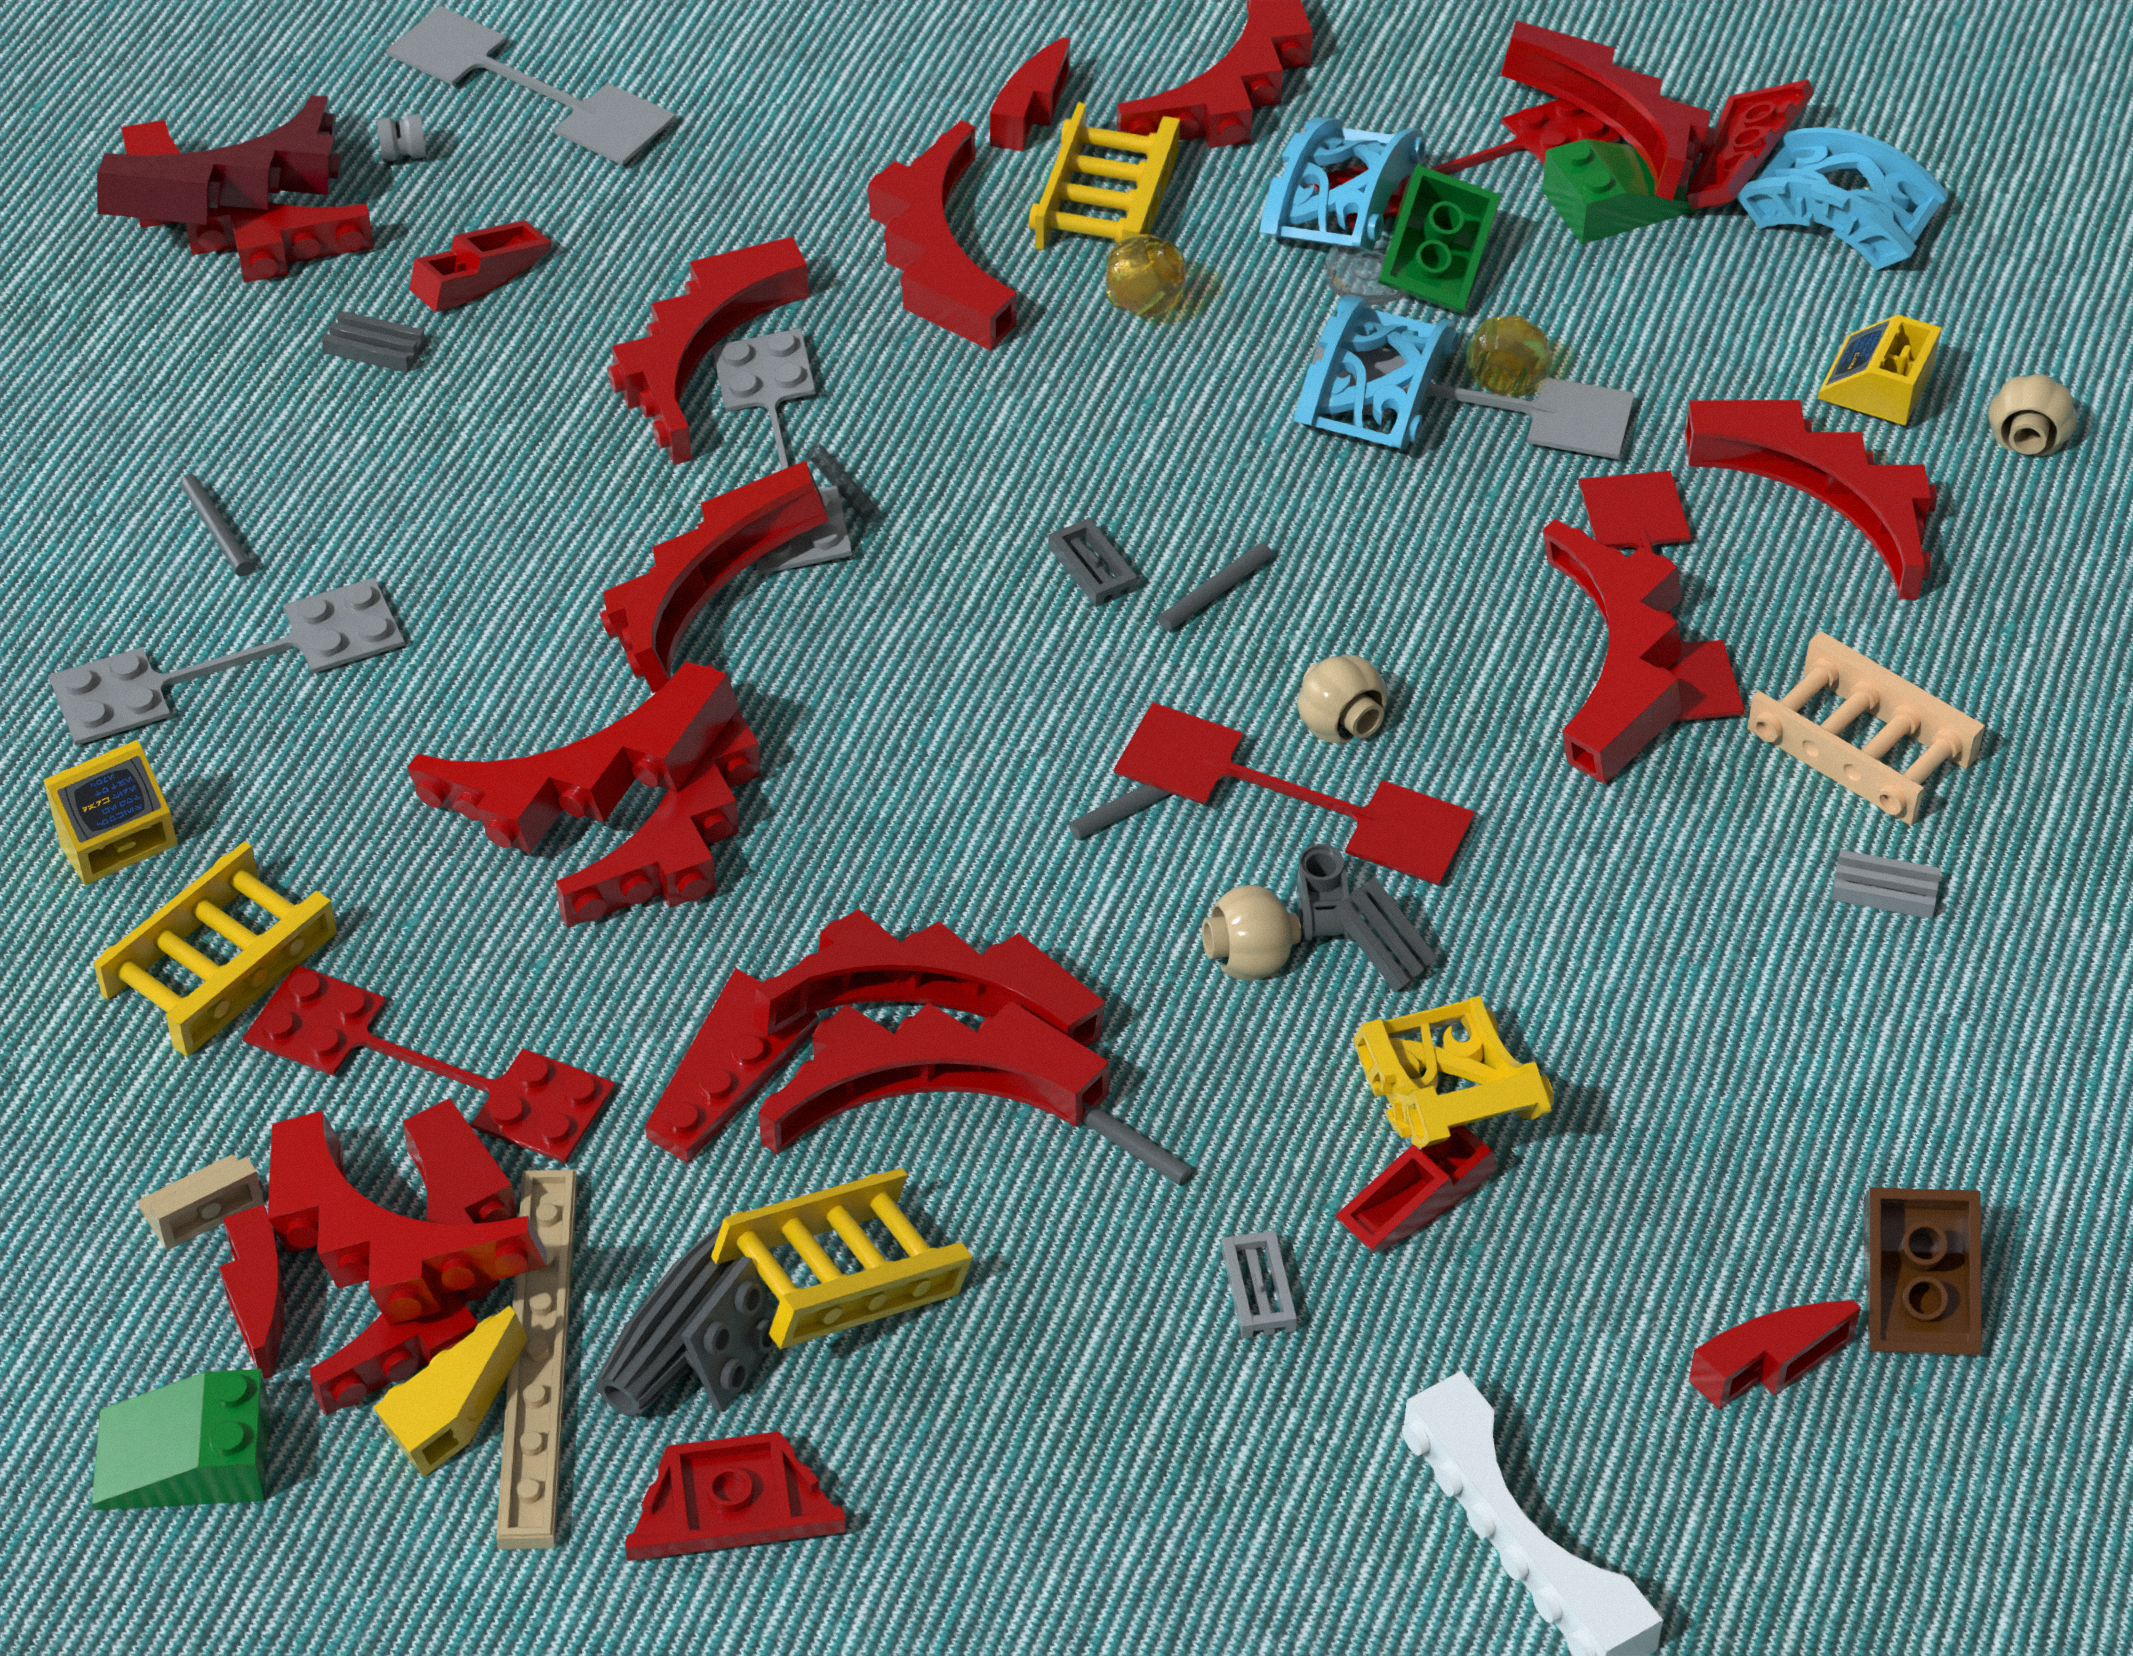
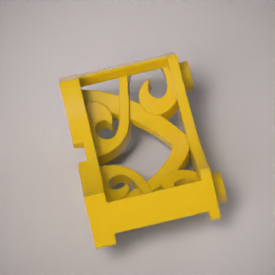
[1353,995,1554,1148]

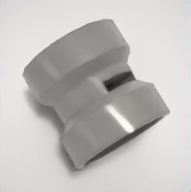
[376,113,426,162]

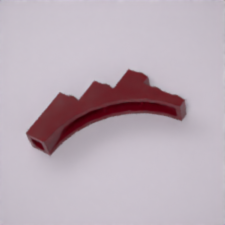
[97,95,342,225]

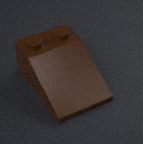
[1864,1187,1982,1356]

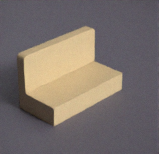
[138,1155,264,1251]

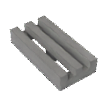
[1831,850,1941,919]
[1221,1230,1297,1339]

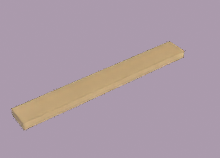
[496,1170,578,1550]

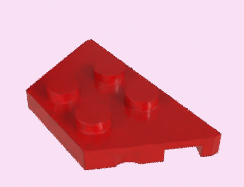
[625,1431,846,1561]

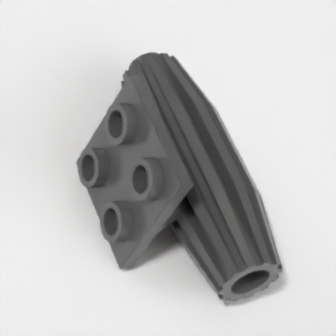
[595,1221,776,1417]

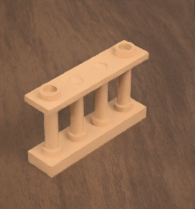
[1747,631,1985,826]

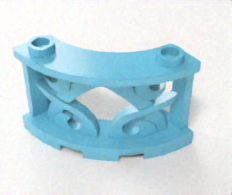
[1259,117,1426,251]
[1736,127,1949,270]
[1293,294,1459,450]

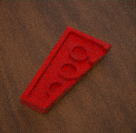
[1686,79,1815,209]
[645,968,818,1163]

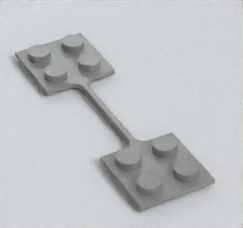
[386,6,676,165]
[712,328,852,575]
[1312,342,1635,459]
[48,577,405,746]

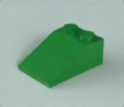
[1542,139,1700,244]
[1377,164,1501,314]
[92,1369,270,1511]

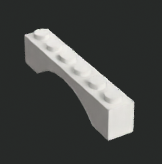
[1402,1371,1663,1656]

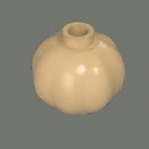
[1988,374,2077,456]
[1297,655,1388,744]
[1202,885,1301,981]

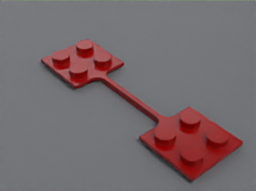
[1310,98,1620,230]
[1578,471,1745,722]
[1114,702,1475,885]
[242,964,615,1163]

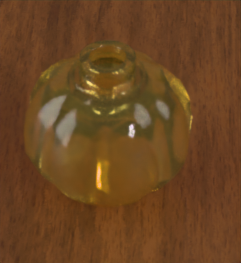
[1105,234,1186,318]
[1465,315,1553,397]

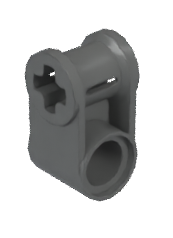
[1296,844,1354,943]

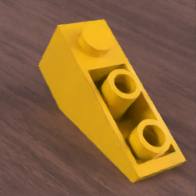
[373,1305,528,1477]

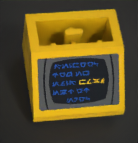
[1817,314,1942,426]
[43,740,178,885]

